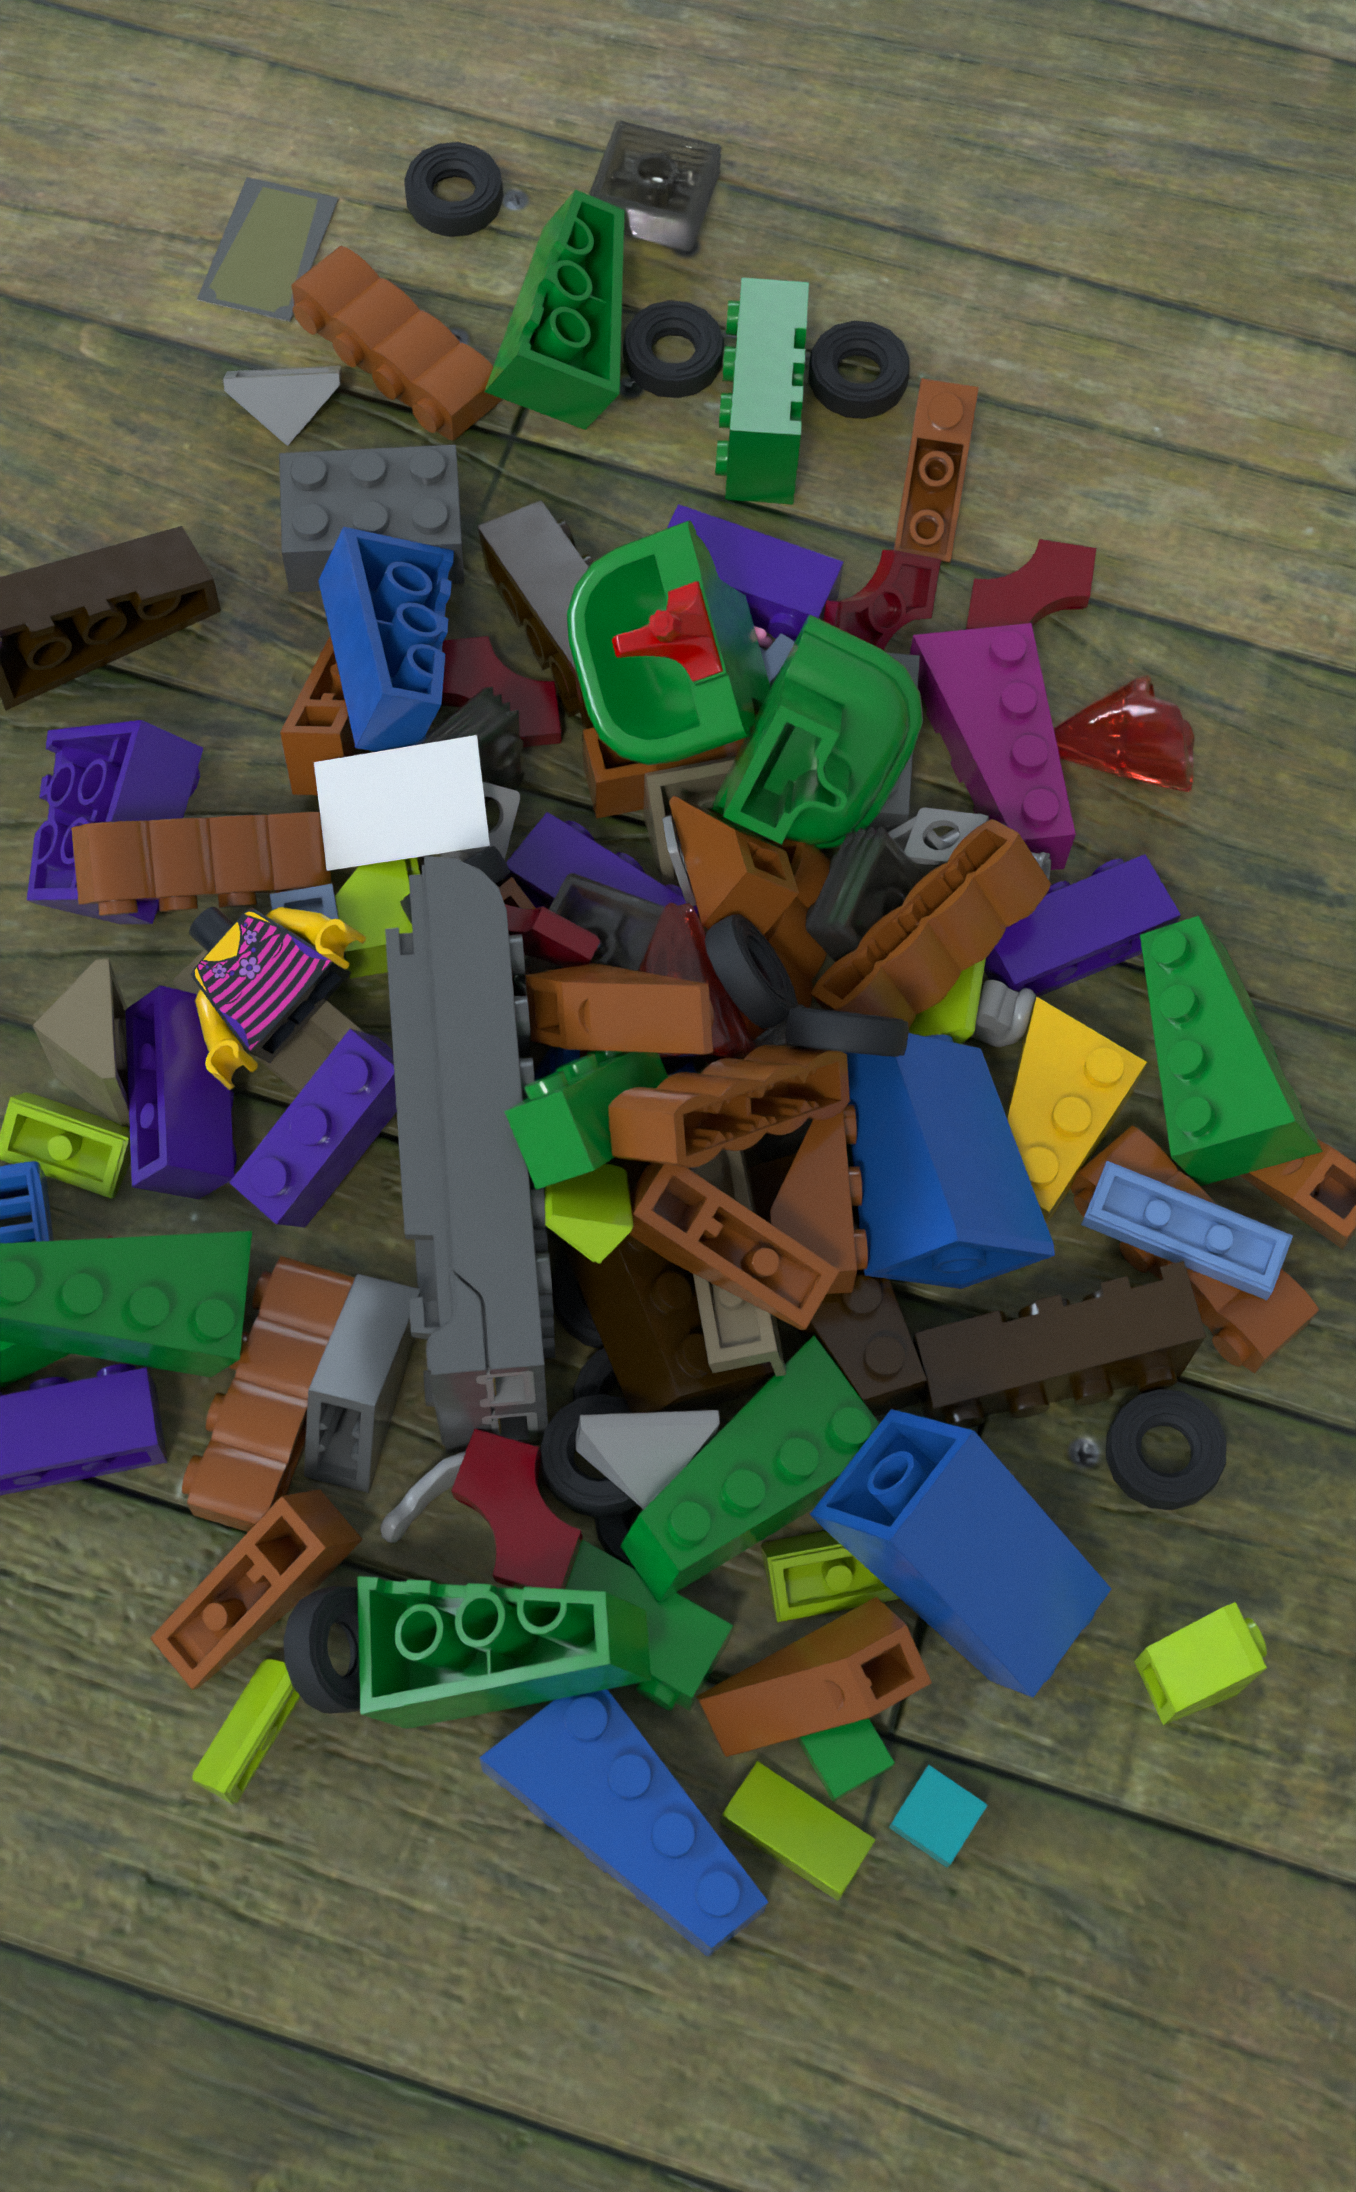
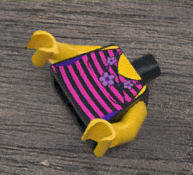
[189,907,366,1090]

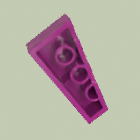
[909,623,1076,870]

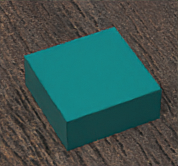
[888,1765,987,1868]

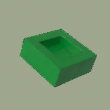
[798,1718,895,1802]

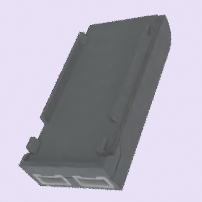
[385,856,556,1453]

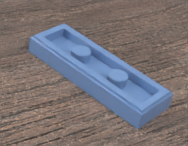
[1081,1161,1293,1300]

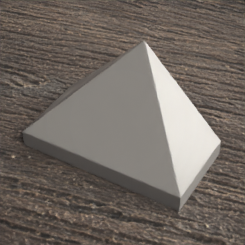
[223,365,342,446]
[575,1410,719,1509]

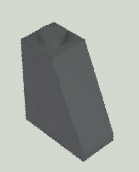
[304,1274,421,1493]

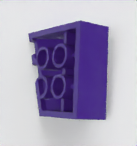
[27,720,203,924]

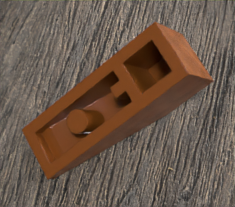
[280,636,369,796]
[629,1163,840,1330]
[150,1489,363,1690]

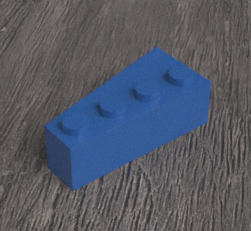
[318,527,454,752]
[479,1689,768,1957]

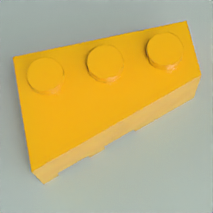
[1006,997,1147,1224]

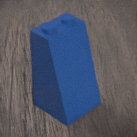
[843,1033,1055,1289]
[810,1409,1111,1698]

